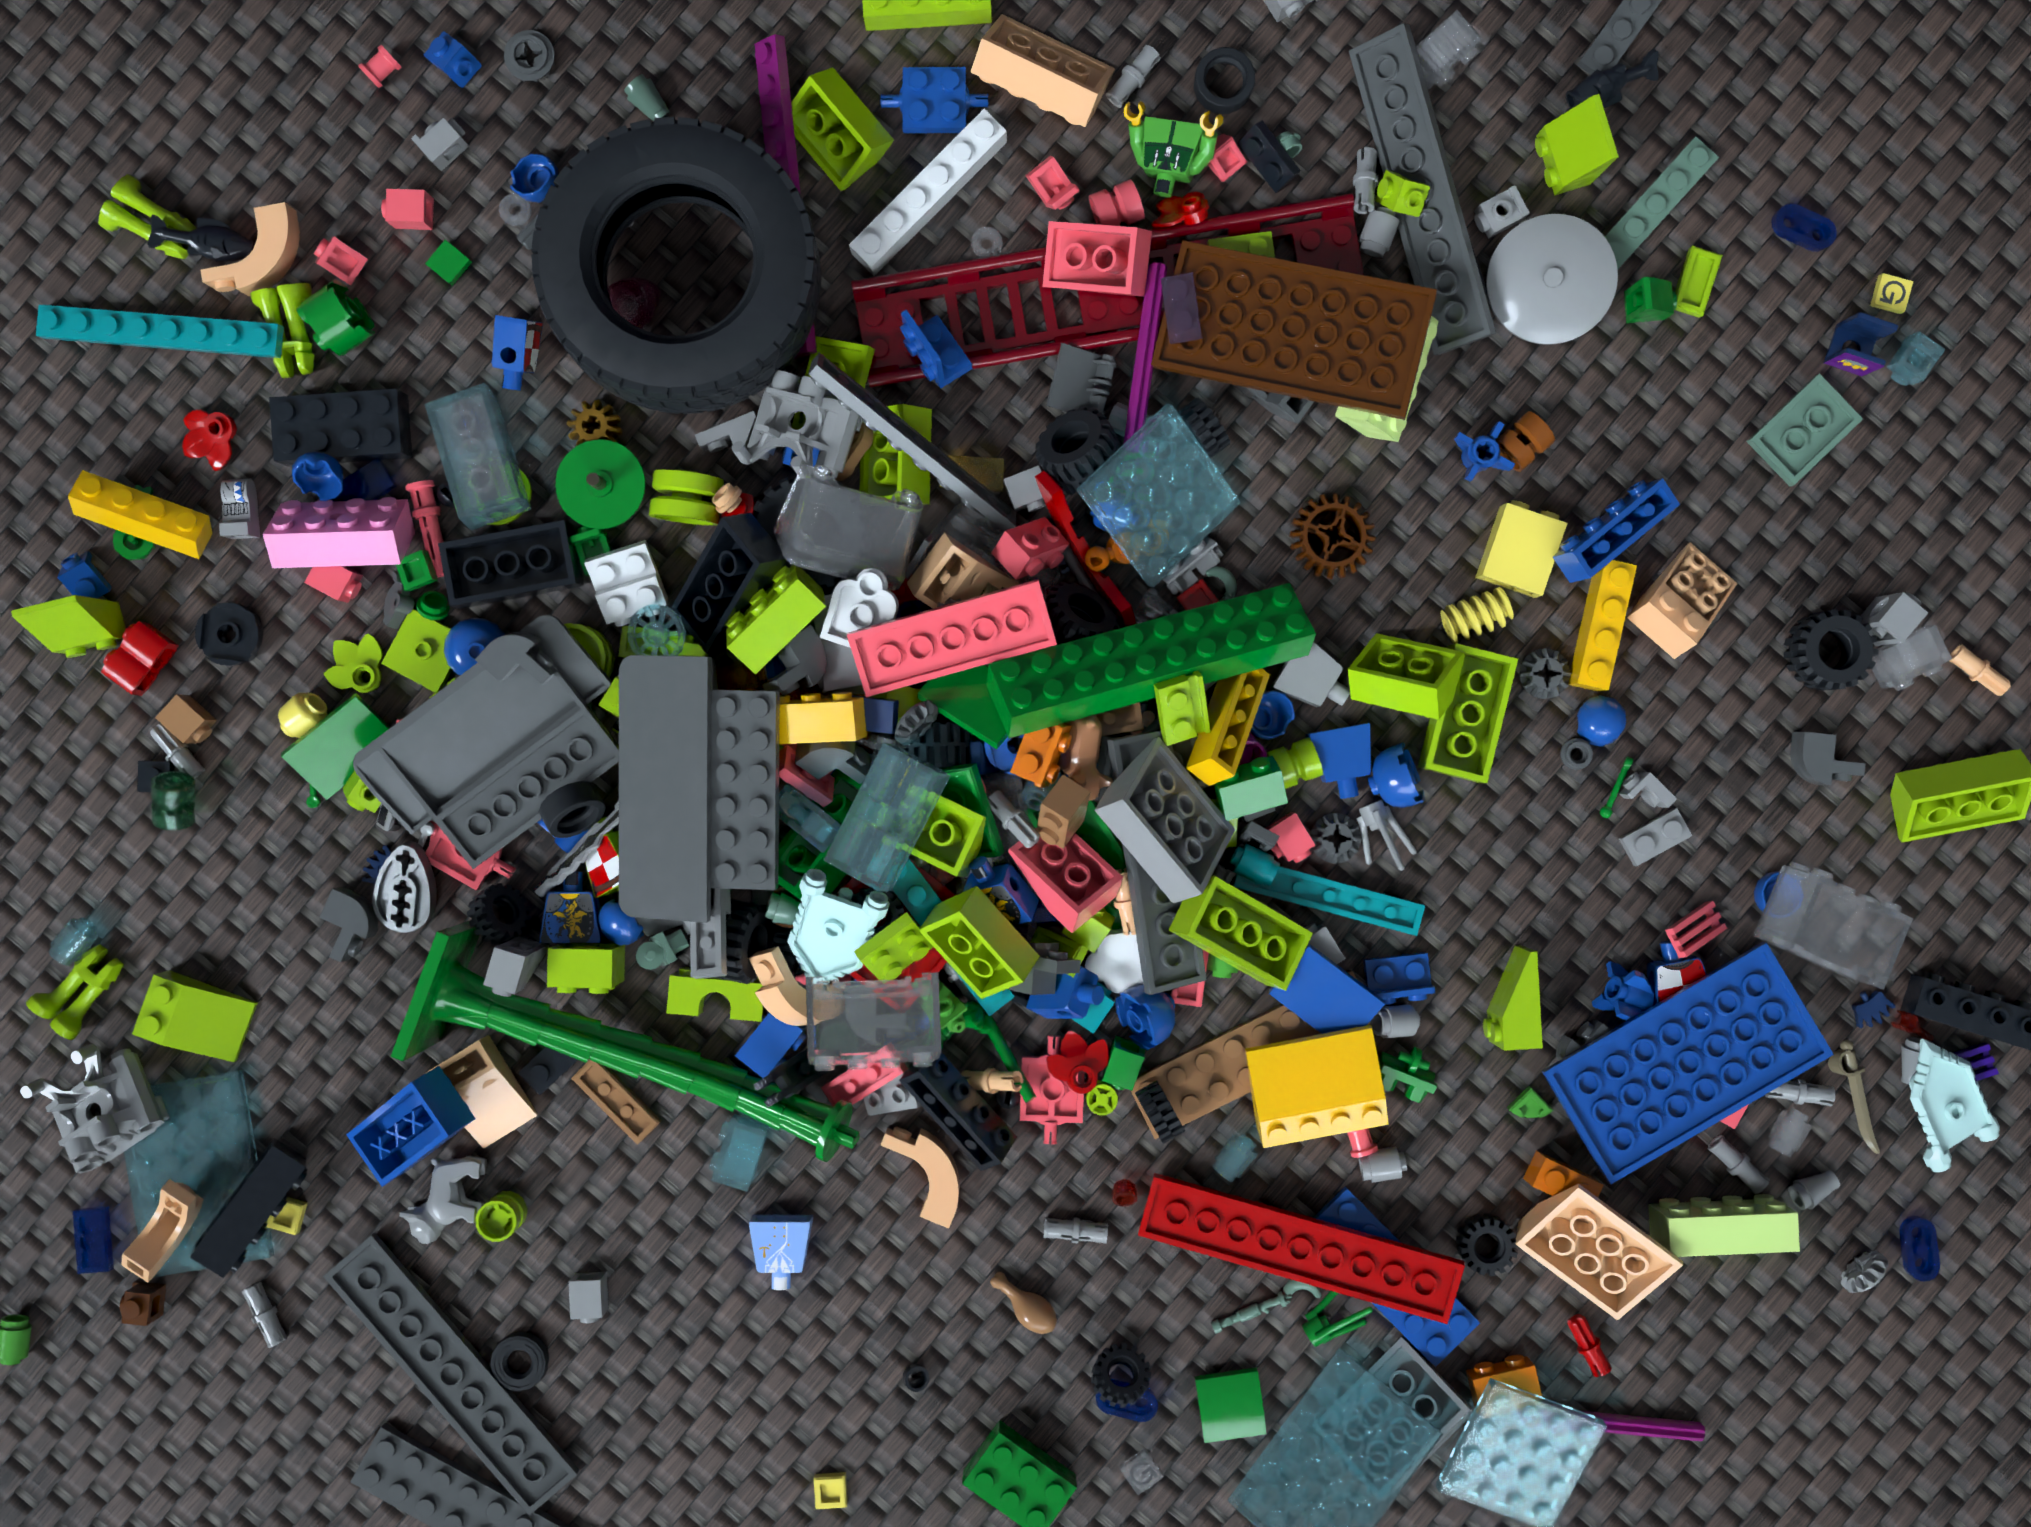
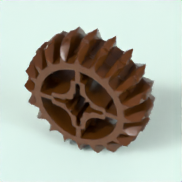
[1289,493,1376,580]

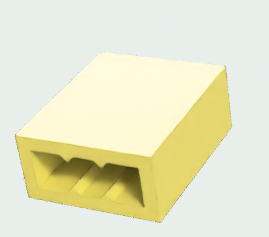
[1475,500,1568,598]

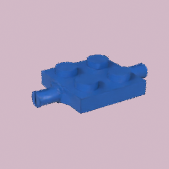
[880,67,988,133]

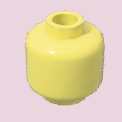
[278,693,328,738]

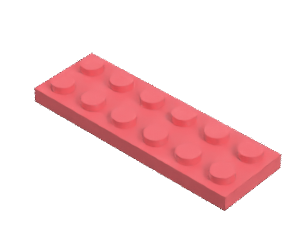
[847,579,1057,697]

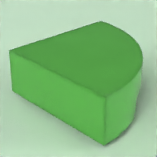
[1507,1086,1554,1118]

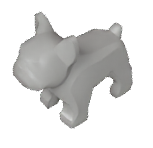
[399,1156,487,1244]

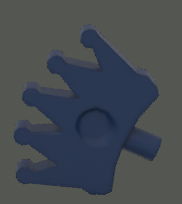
[362,845,392,884]
[1852,990,1895,1028]

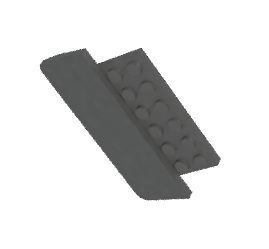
[353,615,619,869]
[619,655,780,923]

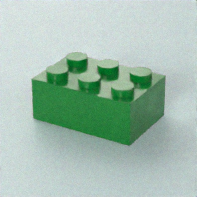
[962,1420,1077,1527]

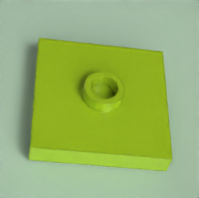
[381,609,452,692]

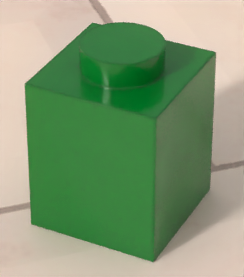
[1102,1035,1145,1091]

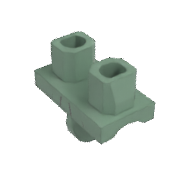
[635,929,689,970]

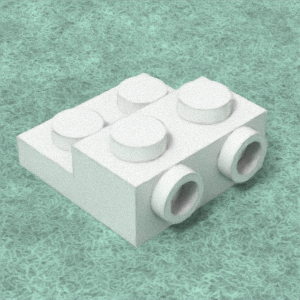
[584,540,668,627]

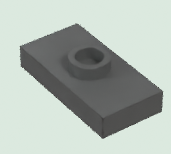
[1236,821,1280,852]

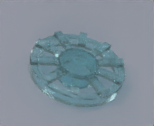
[628,604,686,656]

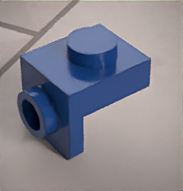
[423,31,481,88]
[57,551,112,599]

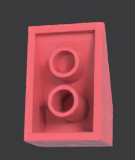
[1042,221,1152,297]
[1008,827,1123,933]

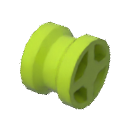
[1086,1080,1118,1115]

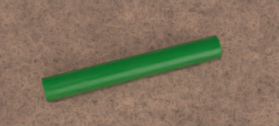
[984,1014,1037,1103]

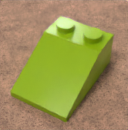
[1535,94,1619,196]
[11,595,126,658]
[1483,945,1543,1051]
[132,970,258,1062]

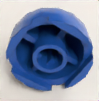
[444,617,505,676]
[1368,742,1425,808]
[1115,984,1176,1050]

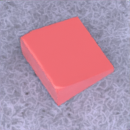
[1208,134,1247,182]

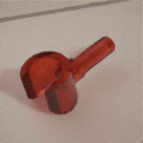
[1891,1010,1934,1042]

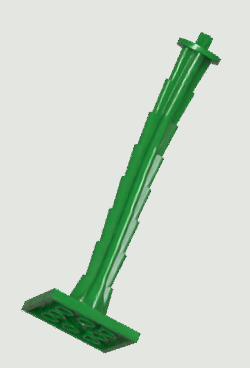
[391,920,860,1162]

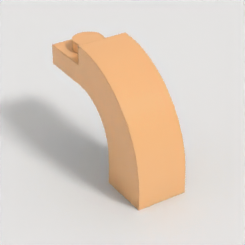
[200,202,300,296]
[749,946,845,1026]
[881,1127,960,1229]
[121,1179,204,1282]

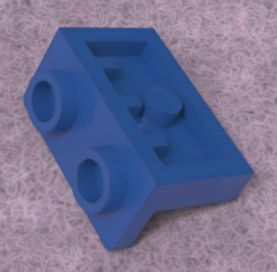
[1363,952,1436,1004]

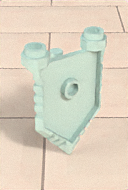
[787,869,890,990]
[1909,1039,2000,1172]

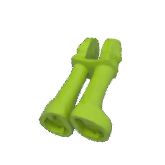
[98,174,197,259]
[250,283,315,378]
[26,944,124,1040]

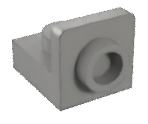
[1619,772,1677,808]

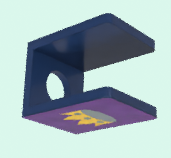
[1824,312,1898,377]

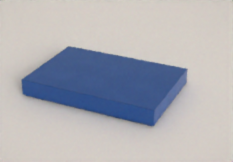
[1269,943,1385,1034]

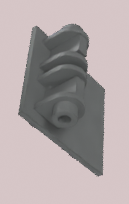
[1046,343,1117,415]

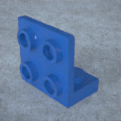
[900,310,973,389]

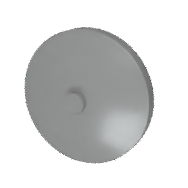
[1486,214,1618,345]

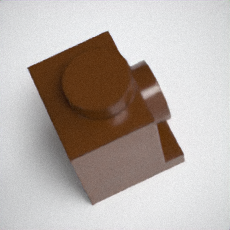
[120,1281,166,1326]

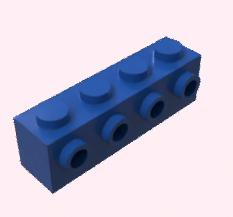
[1553,478,1680,583]

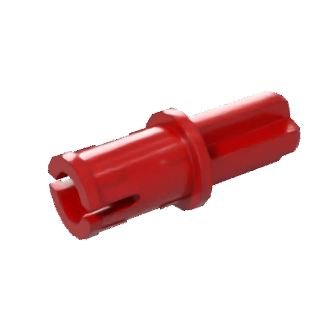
[1567,1314,1612,1377]

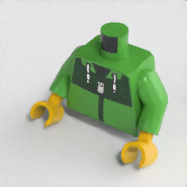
[1124,101,1223,198]

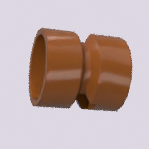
[1496,411,1555,472]

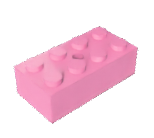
[263,497,415,568]

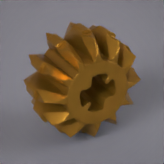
[567,400,622,446]

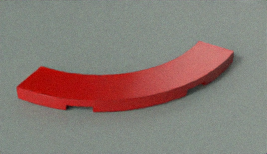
[1035,471,1136,627]

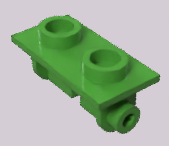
[915,976,968,1033]

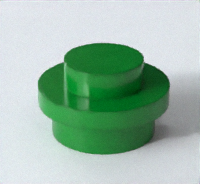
[416,591,450,620]

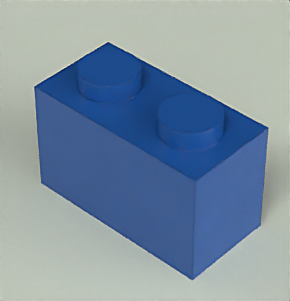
[735,1013,808,1078]

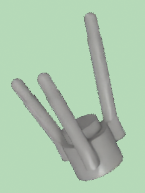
[1356,800,1417,871]

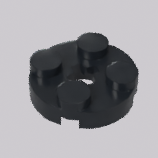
[195,602,263,666]

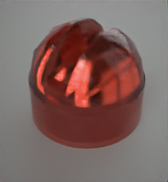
[1112,1179,1137,1207]

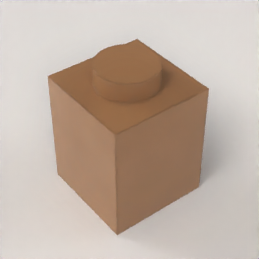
[155,694,217,744]

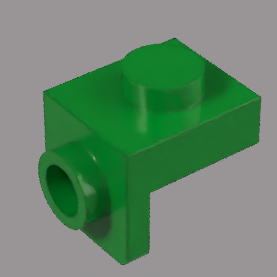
[570,526,612,576]

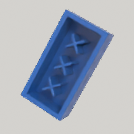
[346,1066,476,1187]

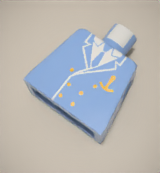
[749,1215,813,1290]

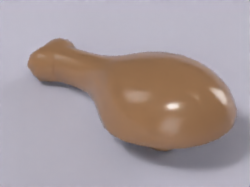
[990,1272,1057,1334]

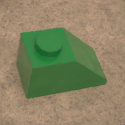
[1624,277,1677,323]

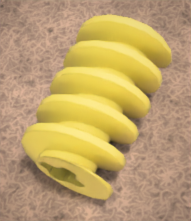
[1440,587,1514,644]

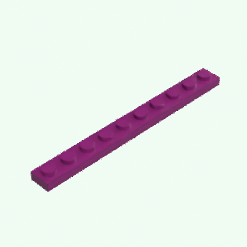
[754,34,817,359]

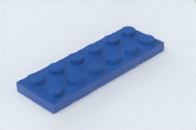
[1313,1186,1480,1367]

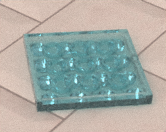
[1076,404,1241,587]
[1435,1378,1607,1527]

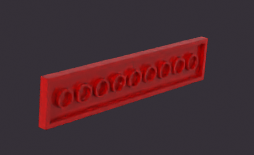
[1138,1173,1465,1324]

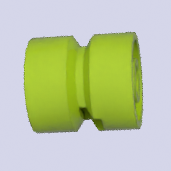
[1266,737,1323,789]
[475,1191,527,1242]

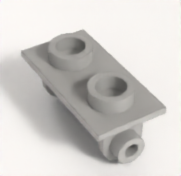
[1157,535,1223,595]

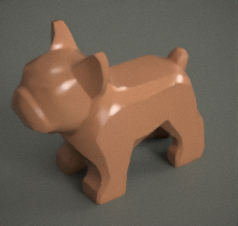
[1057,714,1113,801]

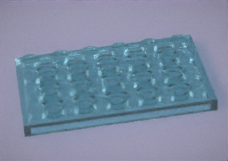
[124,1070,274,1277]
[1227,1348,1443,1527]

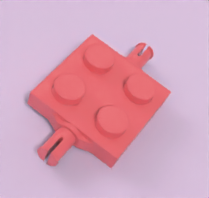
[425,820,516,890]
[1019,1035,1085,1144]

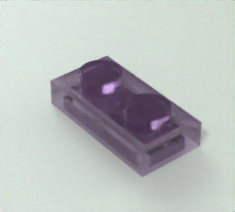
[1161,272,1203,344]

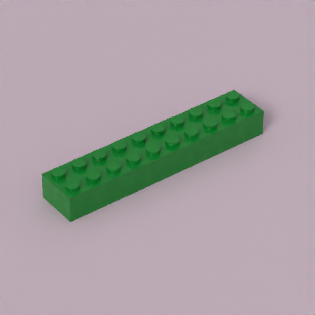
[986,583,1316,738]

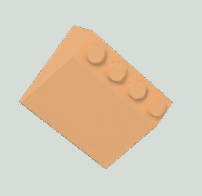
[1516,1184,1683,1320]

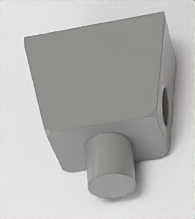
[1270,642,1350,707]

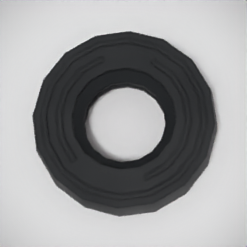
[490,1332,549,1391]

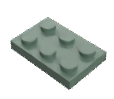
[1746,373,1863,486]

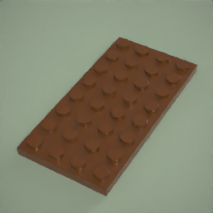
[1151,240,1437,420]

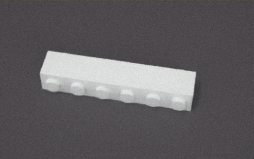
[849,109,1007,276]

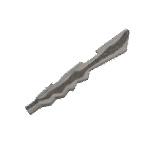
[534,801,619,897]

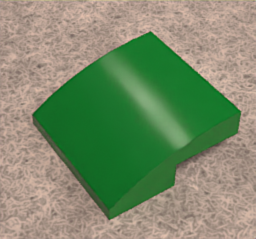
[1195,1367,1267,1443]

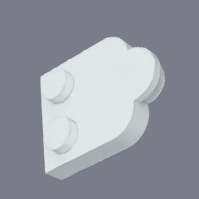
[820,568,899,648]
[1085,929,1143,994]

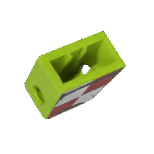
[585,817,619,898]

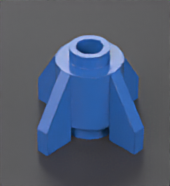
[1454,421,1515,482]
[1592,961,1654,1020]

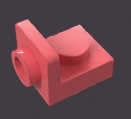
[313,236,368,286]

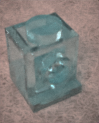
[1886,331,1945,386]

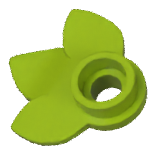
[324,634,383,693]

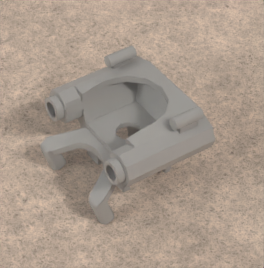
[731,370,863,480]
[20,1044,170,1174]

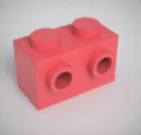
[991,517,1069,580]

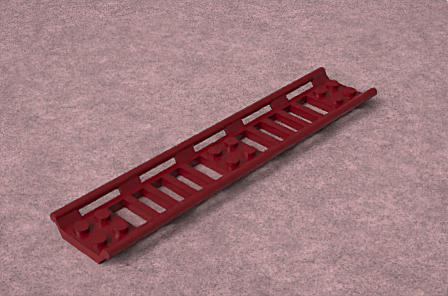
[851,193,1364,387]

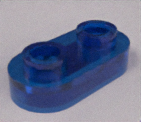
[1771,204,1837,252]
[1899,1216,1940,1282]
[1095,1379,1158,1422]

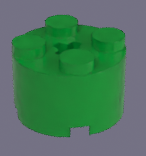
[296,280,375,356]

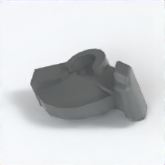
[383,570,414,629]

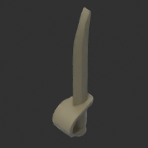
[1828,1040,1880,1154]

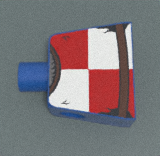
[492,315,543,391]
[1647,940,1707,1006]

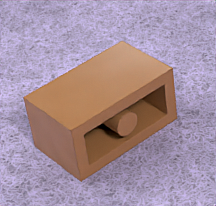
[1036,775,1091,849]

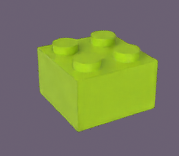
[547,943,625,994]

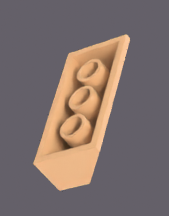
[971,14,1115,127]

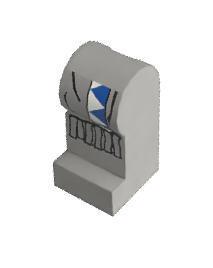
[219,479,260,539]

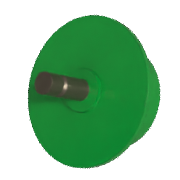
[555,439,645,529]

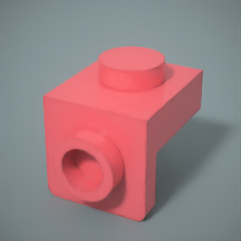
[1025,156,1080,210]

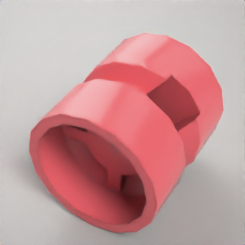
[1089,179,1145,226]

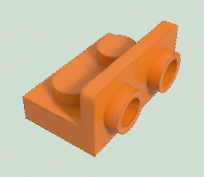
[1010,723,1072,788]

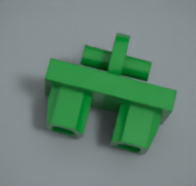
[1378,1047,1437,1103]

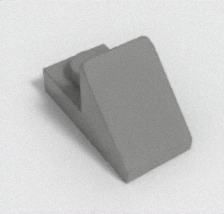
[695,411,757,453]

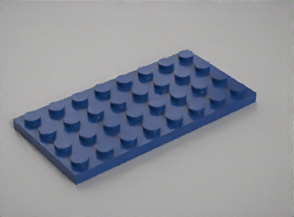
[1542,942,1834,1184]

